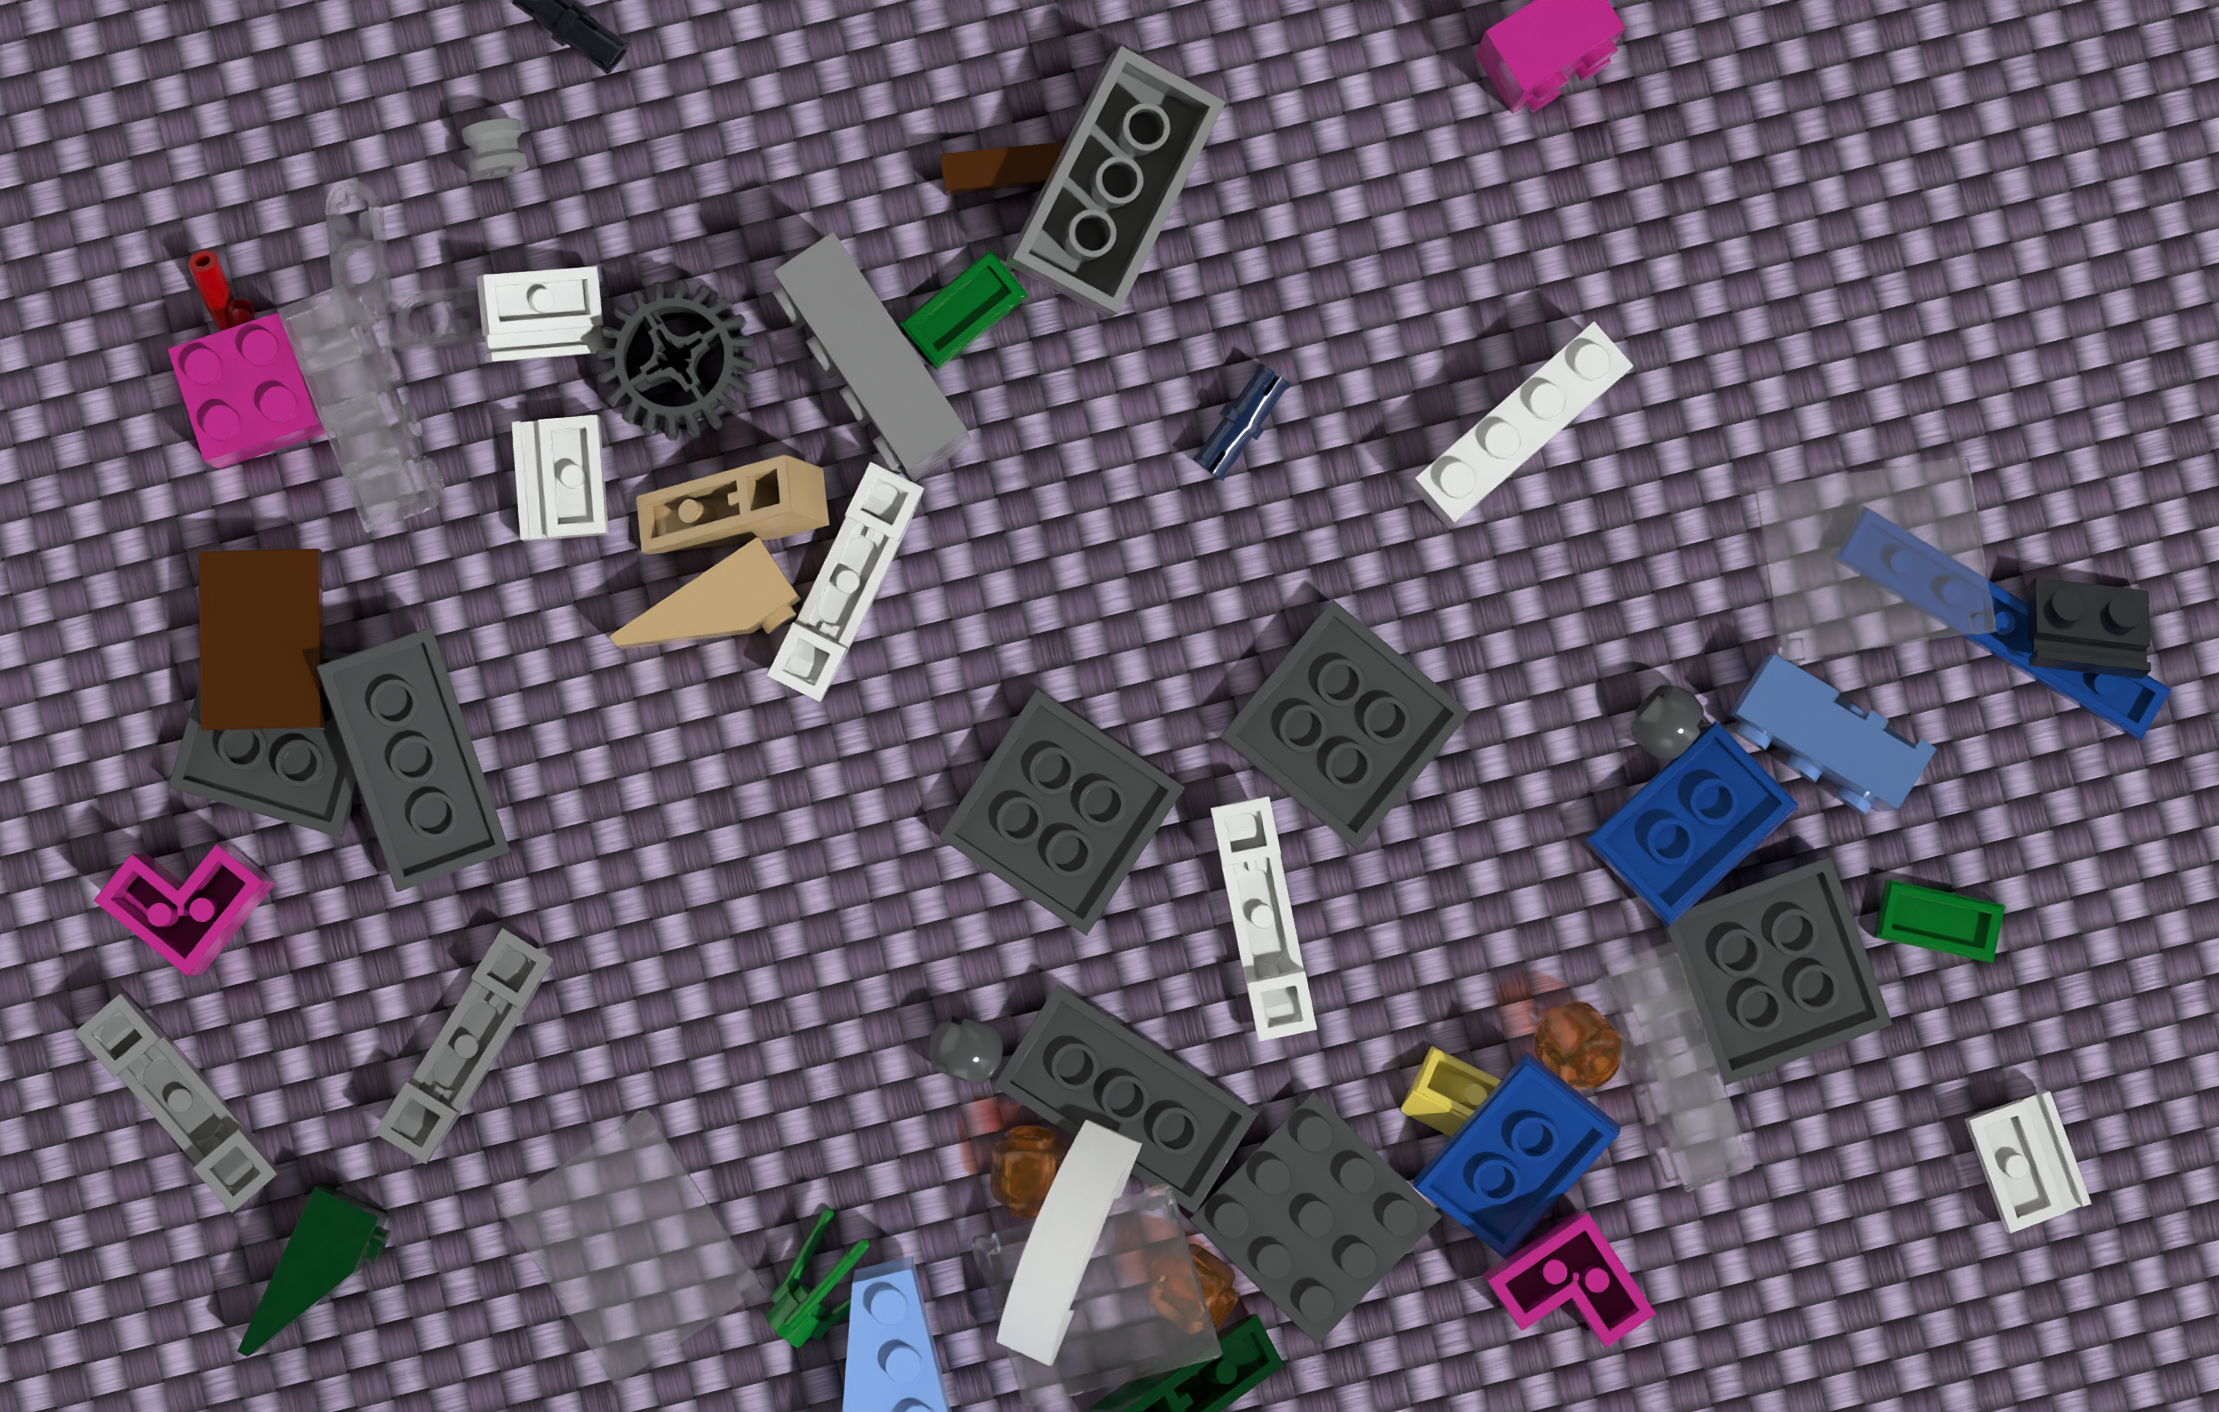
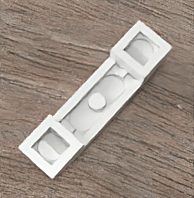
[767,462,925,702]
[1210,796,1317,1042]
[996,1120,1142,1366]

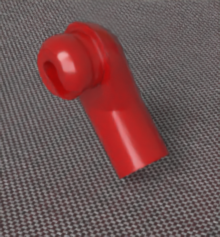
[188,250,255,331]

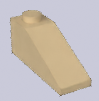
[636,454,829,555]
[609,537,802,650]

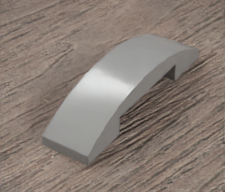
[374,928,554,1164]
[74,993,279,1213]

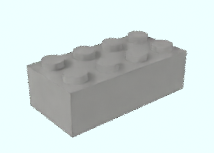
[1004,46,1226,318]
[772,232,971,483]

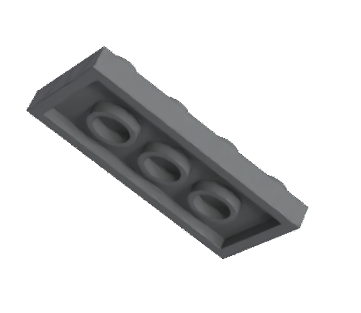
[316,627,511,892]
[993,984,1258,1214]

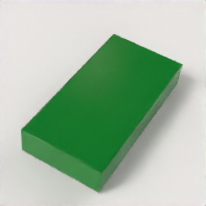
[900,249,1028,371]
[1873,880,2005,963]

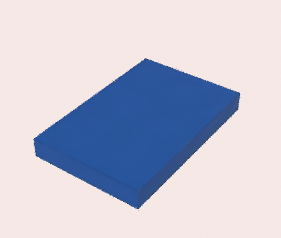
[1586,721,1799,928]
[1413,1052,1621,1259]

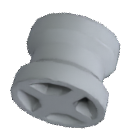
[462,118,529,179]

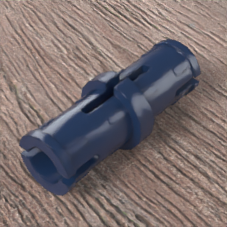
[1192,363,1291,481]

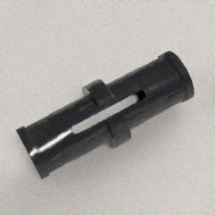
[512,0,629,74]

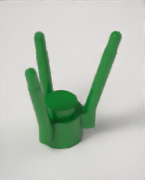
[765,1208,869,1348]

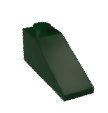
[237,1183,391,1357]
[1089,1314,1284,1412]

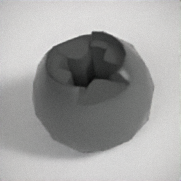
[1631,685,1705,759]
[929,1015,1003,1085]

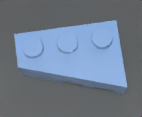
[842,1256,952,1412]

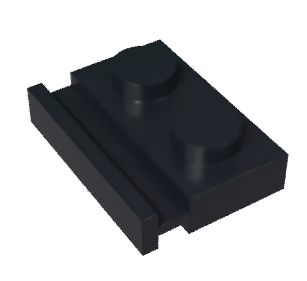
[2027,577,2151,679]

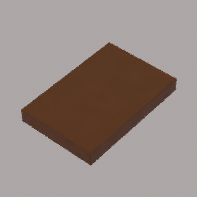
[199,549,324,731]

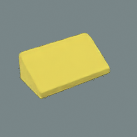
[1401,1046,1502,1137]

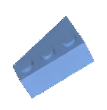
[1728,654,1937,815]

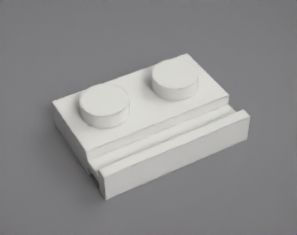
[476,266,606,363]
[512,415,609,542]
[1964,1090,2092,1233]

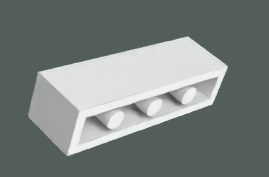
[1410,322,1633,529]

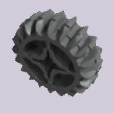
[596,280,757,441]

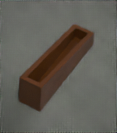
[940,141,1066,196]

